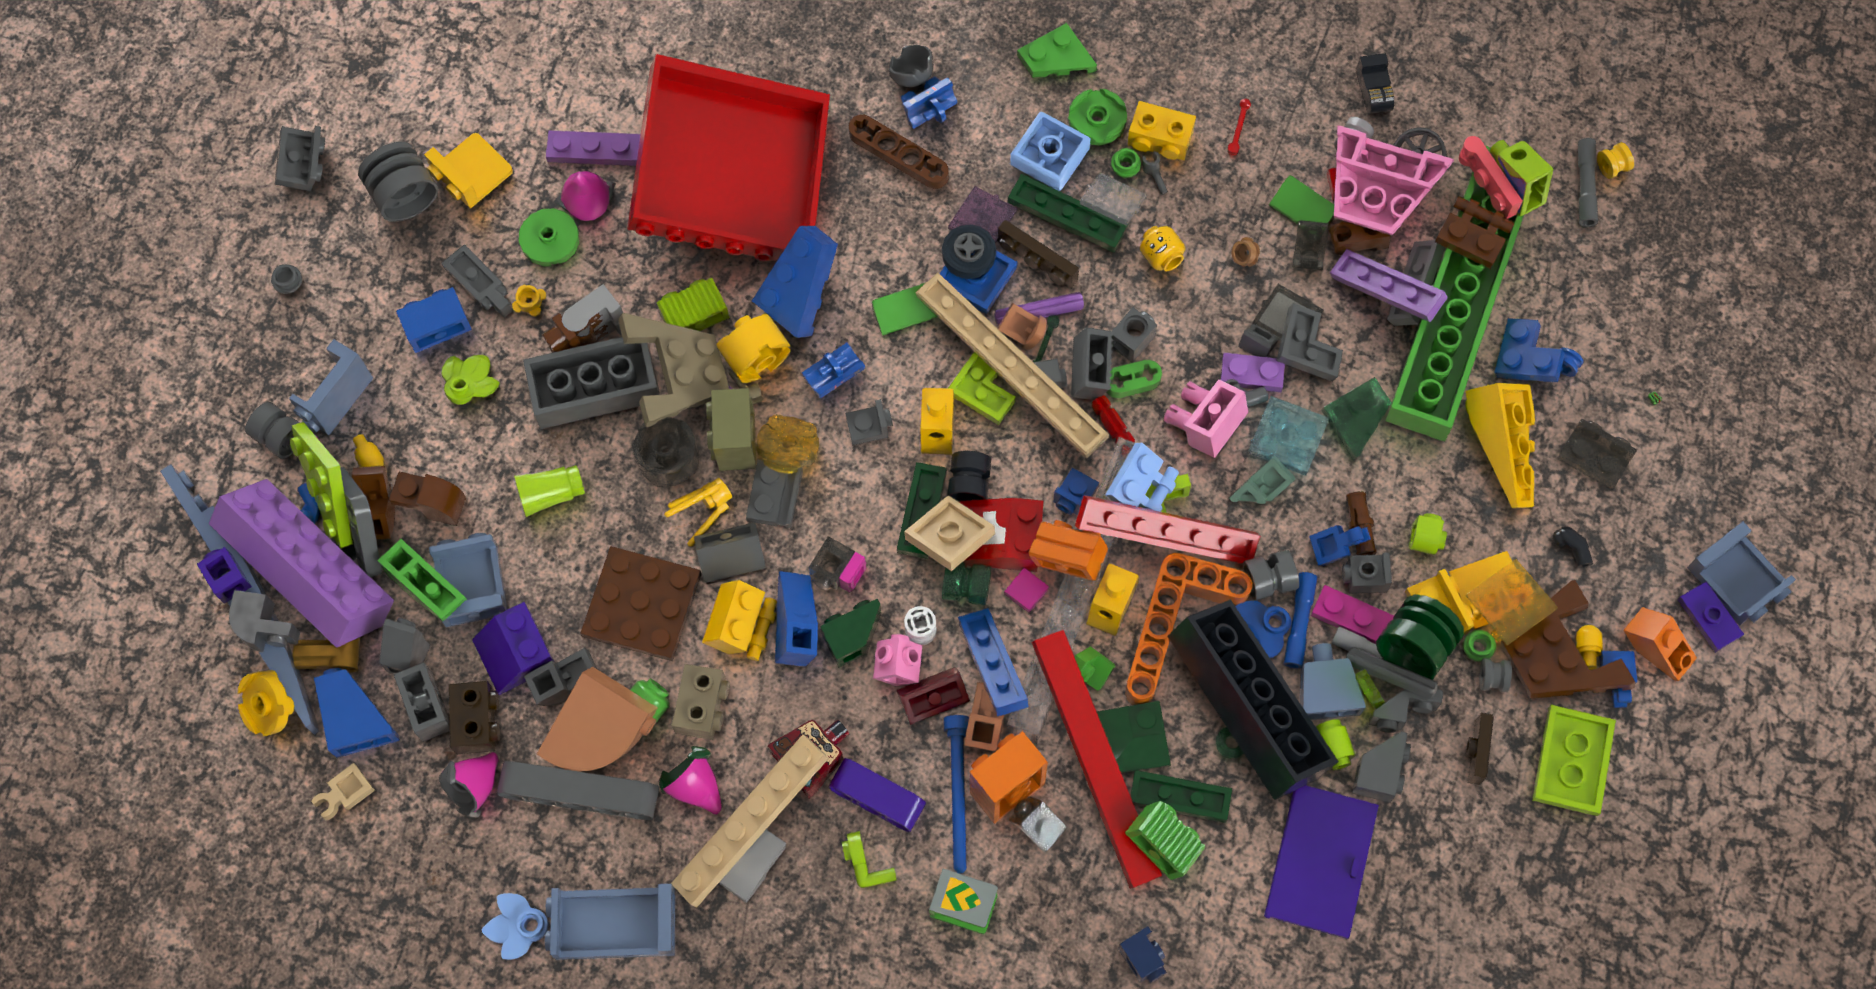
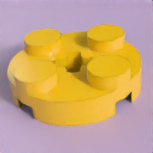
[237,670,294,736]

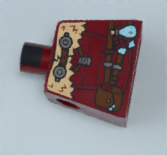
[768,719,850,799]

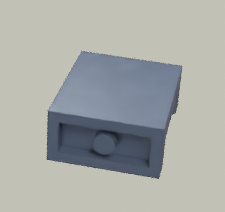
[289,339,373,436]
[1687,521,1796,625]
[429,533,508,627]

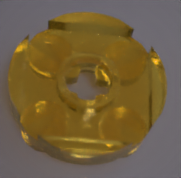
[756,414,819,473]

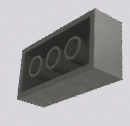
[523,337,660,429]

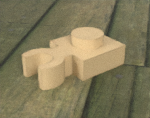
[311,763,375,820]

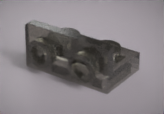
[1557,419,1637,490]

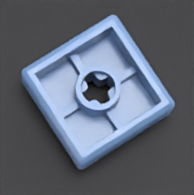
[1010,112,1090,191]

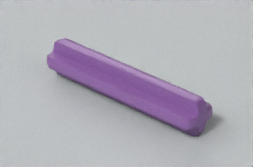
[995,292,1084,326]

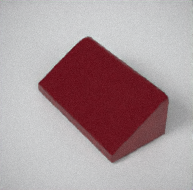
[897,667,970,725]

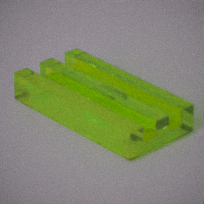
[1355,669,1386,710]

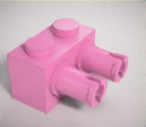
[1164,379,1249,458]

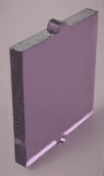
[948,186,1017,244]

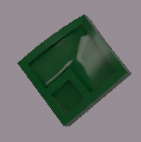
[1096,701,1171,773]

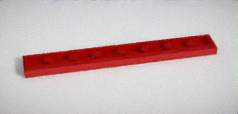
[1031,630,1162,889]

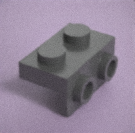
[275,125,325,191]

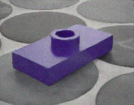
[1677,581,1744,653]

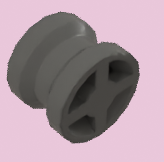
[1479,658,1512,693]

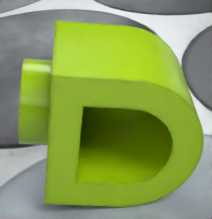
[1409,513,1447,555]

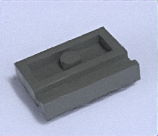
[746,460,803,529]

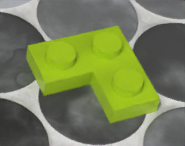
[948,352,1016,425]

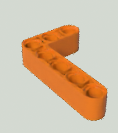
[1125,553,1253,705]

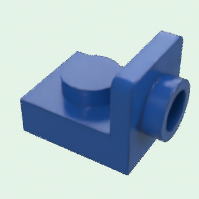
[1053,468,1099,516]

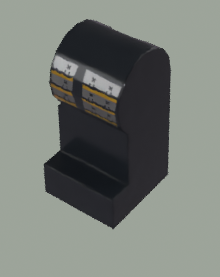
[1356,53,1394,114]

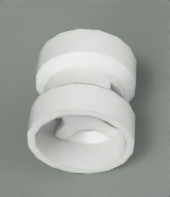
[904,606,937,645]

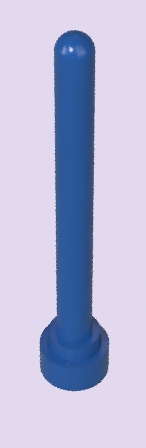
[944,715,969,874]

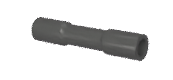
[1578,138,1598,227]

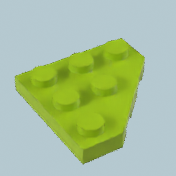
[290,422,353,548]

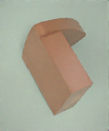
[997,303,1046,351]

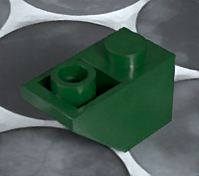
[820,598,882,668]

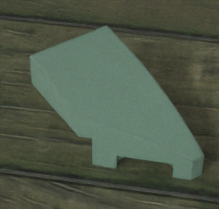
[1229,455,1296,504]

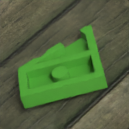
[1017,23,1097,78]

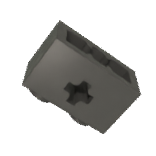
[394,662,450,742]

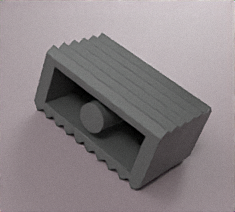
[1071,327,1114,400]

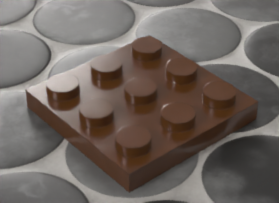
[580,546,702,662]

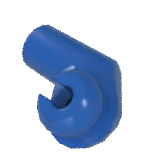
[297,483,321,524]

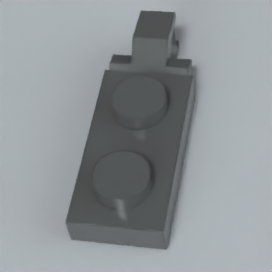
[441,244,513,318]

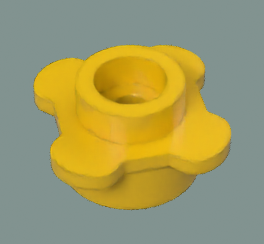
[512,285,547,317]

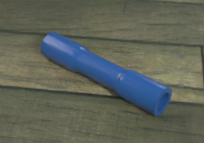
[1283,572,1318,669]

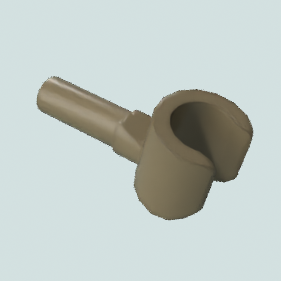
[729,370,763,404]

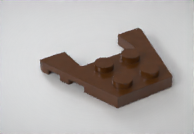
[1501,580,1636,699]

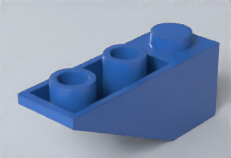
[775,571,818,667]

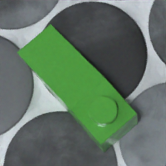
[377,539,467,621]

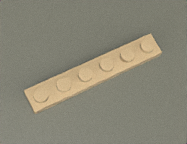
[671,735,829,908]

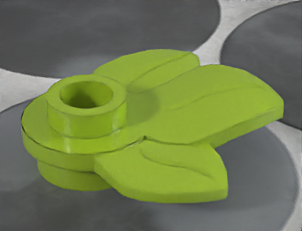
[441,355,500,405]

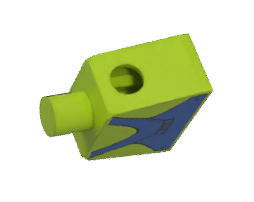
[1490,140,1553,217]

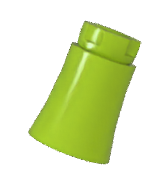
[514,465,585,517]

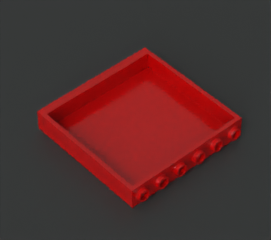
[627,54,830,261]

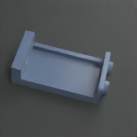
[545,884,676,960]

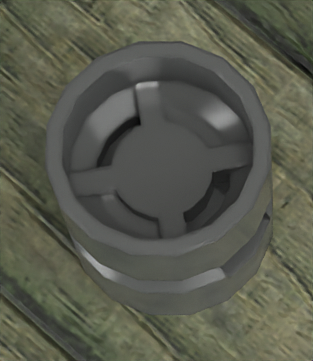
[245,402,300,459]
[1243,549,1299,601]

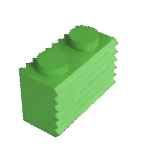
[1125,801,1205,880]

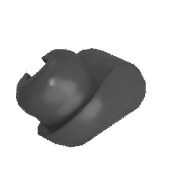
[1225,379,1269,407]

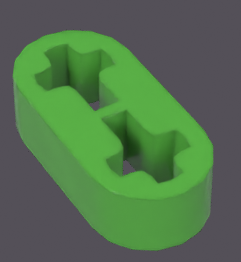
[1106,360,1162,398]

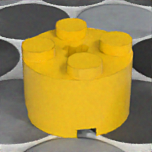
[716,314,791,383]

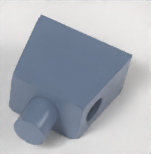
[1300,643,1366,721]

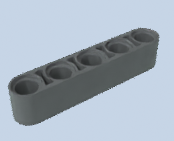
[496,761,659,820]

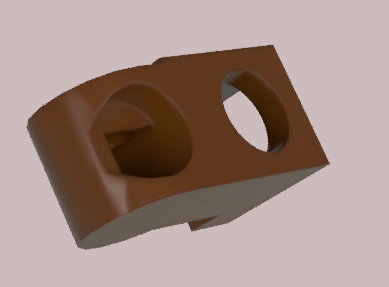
[1329,221,1391,255]

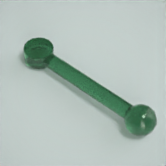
[1032,315,1060,362]

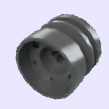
[358,142,439,222]

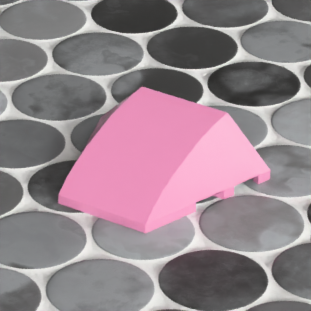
[1334,125,1454,236]

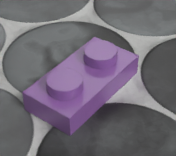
[1220,353,1285,392]

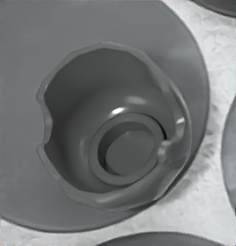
[889,45,934,88]

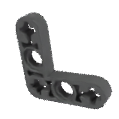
[340,467,382,577]

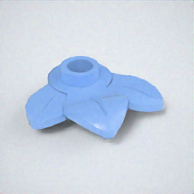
[482,893,548,960]

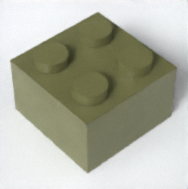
[706,388,757,471]

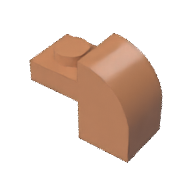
[964,682,1005,752]

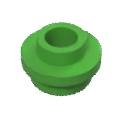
[1111,148,1141,178]
[1463,630,1496,662]

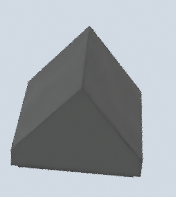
[1238,324,1279,357]

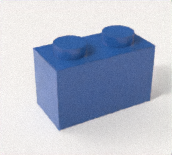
[396,287,472,353]

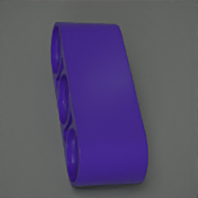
[828,758,926,832]

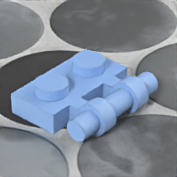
[1105,443,1179,512]

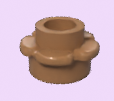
[1231,237,1260,267]

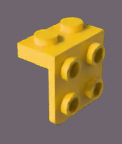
[424,133,513,209]

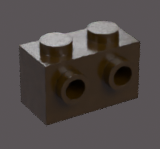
[449,681,500,755]

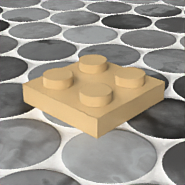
[904,495,995,571]

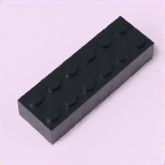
[1167,599,1339,800]

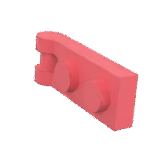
[1458,136,1523,219]

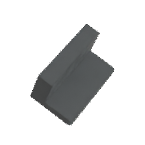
[694,522,766,583]

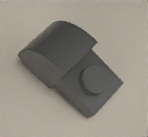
[524,648,597,706]

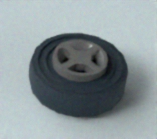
[942,224,996,279]

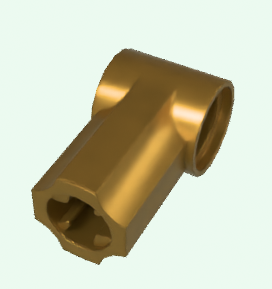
[292,638,360,673]

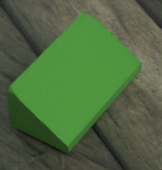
[1269,175,1334,238]
[872,283,938,336]

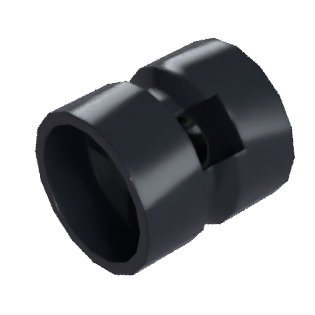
[947,450,992,501]

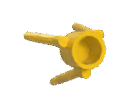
[664,477,732,547]

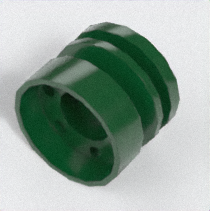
[1376,594,1464,680]

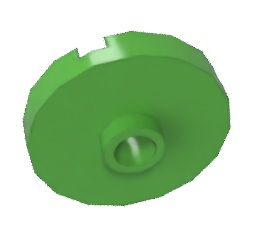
[1068,89,1127,146]
[519,208,579,267]

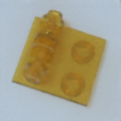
[1466,559,1558,645]

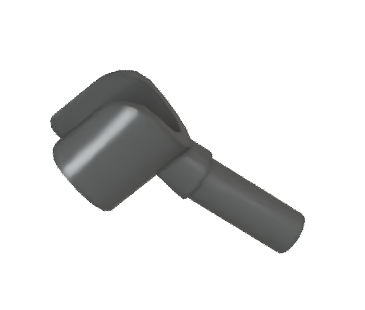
[1142,151,1168,195]

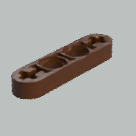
[849,115,949,189]

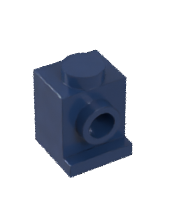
[1118,926,1167,983]

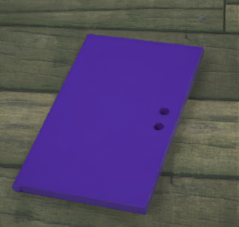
[1264,785,1379,939]

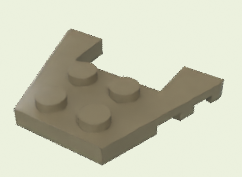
[618,313,729,427]

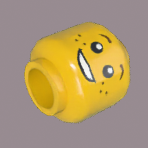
[1140,226,1185,272]

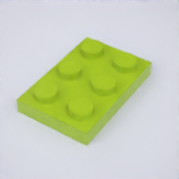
[1532,705,1616,816]

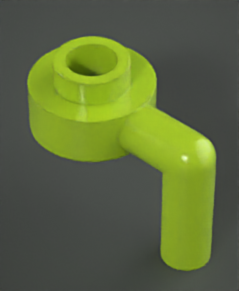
[842,831,897,888]

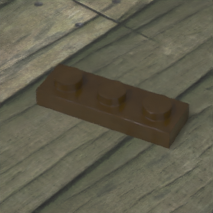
[997,220,1079,289]

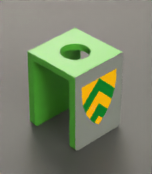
[929,868,998,934]

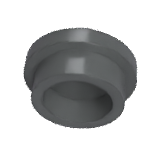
[271,264,302,294]

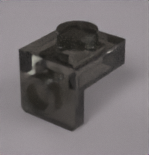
[1292,220,1329,270]
[1009,796,1068,852]

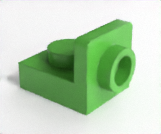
[1075,646,1115,691]

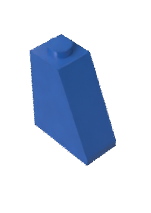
[314,668,400,758]

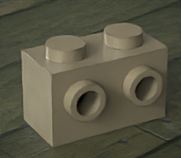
[672,664,730,740]

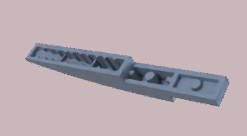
[160,464,319,735]

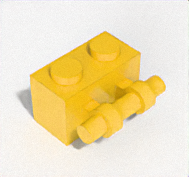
[702,580,777,661]

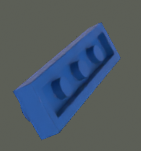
[958,608,1029,717]

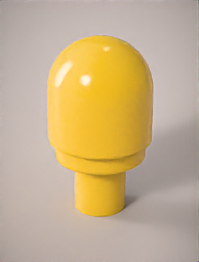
[353,434,384,467]
[1576,625,1603,670]

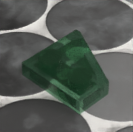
[1321,377,1392,460]

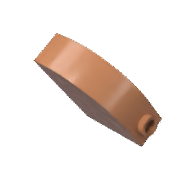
[537,667,658,771]

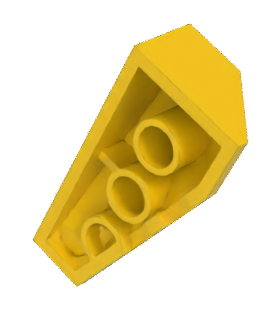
[1465,383,1535,508]

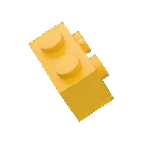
[1127,101,1196,160]

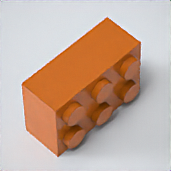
[970,731,1048,824]

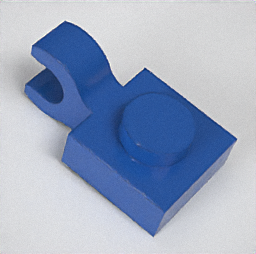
[1309,525,1371,566]
[1599,651,1637,708]

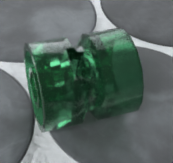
[942,561,992,606]

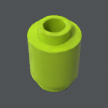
[1316,719,1356,770]

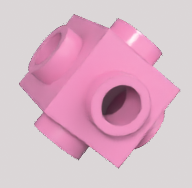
[873,634,922,686]

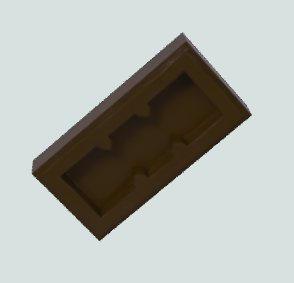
[1466,712,1494,785]

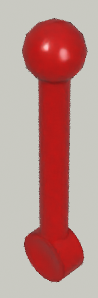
[1227,98,1251,155]

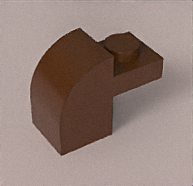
[352,466,395,540]
[389,471,466,526]

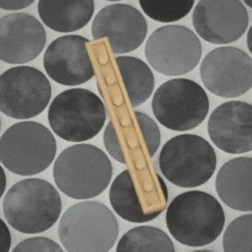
[916,272,1109,459]

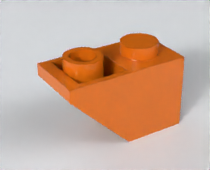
[1623,607,1697,681]

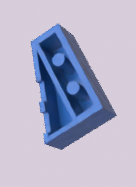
[752,226,838,338]

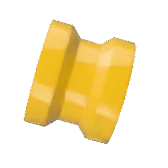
[1597,142,1634,179]

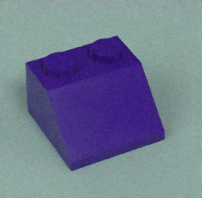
[472,602,555,695]

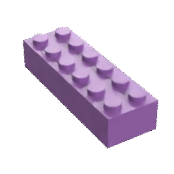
[209,479,394,648]

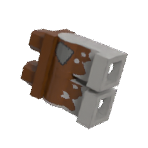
[543,284,623,353]

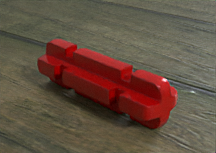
[1092,395,1135,452]

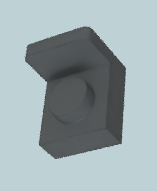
[845,399,893,445]

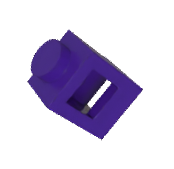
[197,547,252,604]

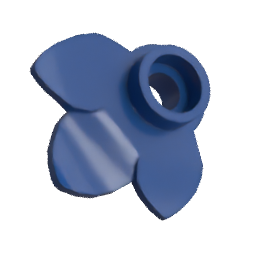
[1235,601,1291,659]

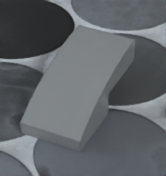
[720,830,786,903]

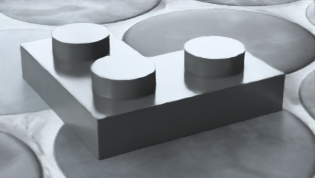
[1276,303,1343,382]

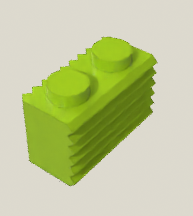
[657,278,730,331]

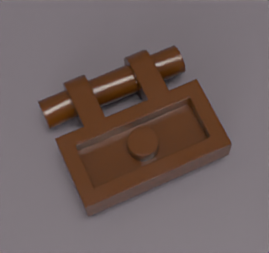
[1435,196,1515,269]

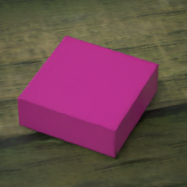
[839,552,867,593]
[1004,568,1049,613]

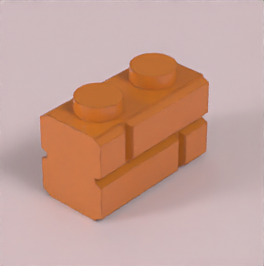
[1029,520,1108,581]

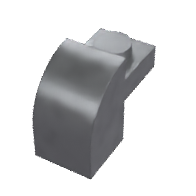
[229,590,300,653]

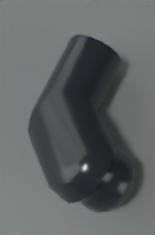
[1553,526,1593,568]

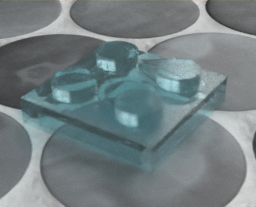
[1248,396,1329,476]

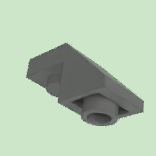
[1369,689,1443,733]

